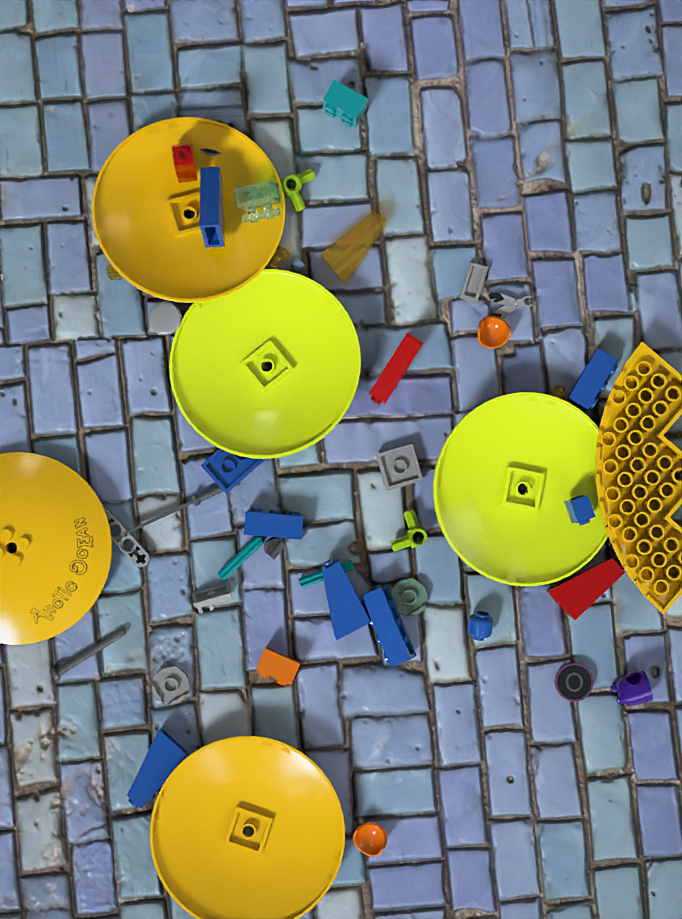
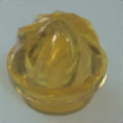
[106,263,123,280]
[549,385,568,401]

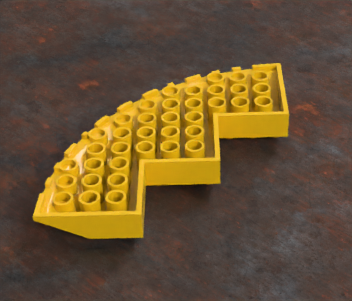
[595,341,682,615]

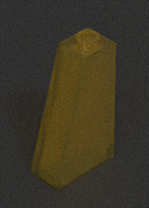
[321,211,386,286]

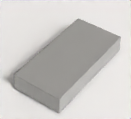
[459,261,488,304]

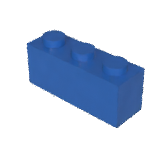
[566,348,618,411]
[244,508,304,540]

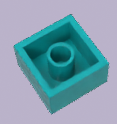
[323,80,368,128]

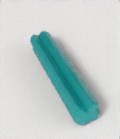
[218,536,264,580]
[299,560,354,588]

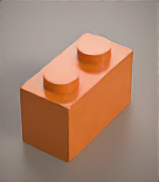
[256,647,301,686]

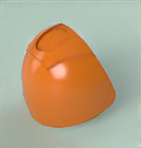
[477,316,511,349]
[353,822,387,857]

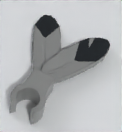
[488,292,532,319]

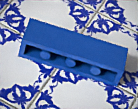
[361,584,416,667]

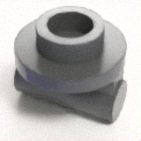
[264,537,286,560]

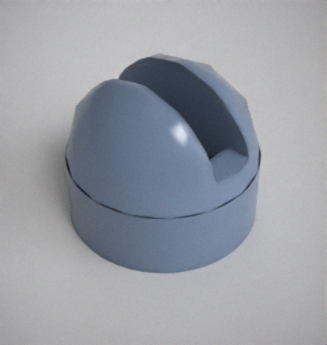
[290,257,307,274]

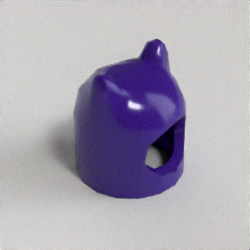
[610,670,653,706]

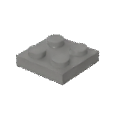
[376,444,423,491]

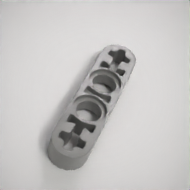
[104,508,151,567]

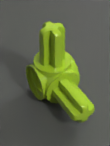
[280,168,315,212]
[390,509,427,552]

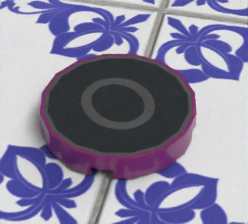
[554,662,594,702]

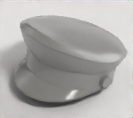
[149,301,185,335]

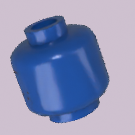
[467,611,494,641]

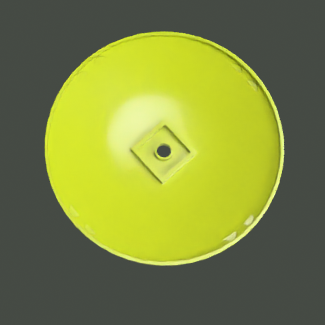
[169,269,361,459]
[433,392,608,586]

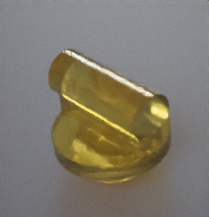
[270,246,289,268]

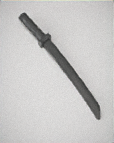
[123,486,223,535]

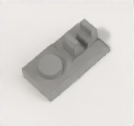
[192,583,232,613]

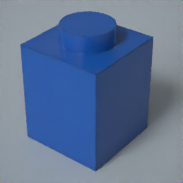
[564,495,596,525]

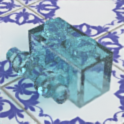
[234,181,281,223]

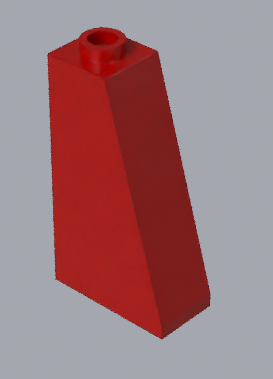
[172,142,198,183]
[369,333,423,405]
[546,558,625,620]

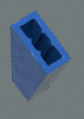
[199,166,225,248]
[321,558,371,640]
[127,728,190,808]

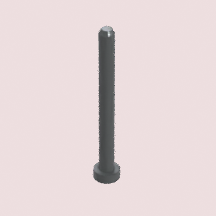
[50,628,127,682]

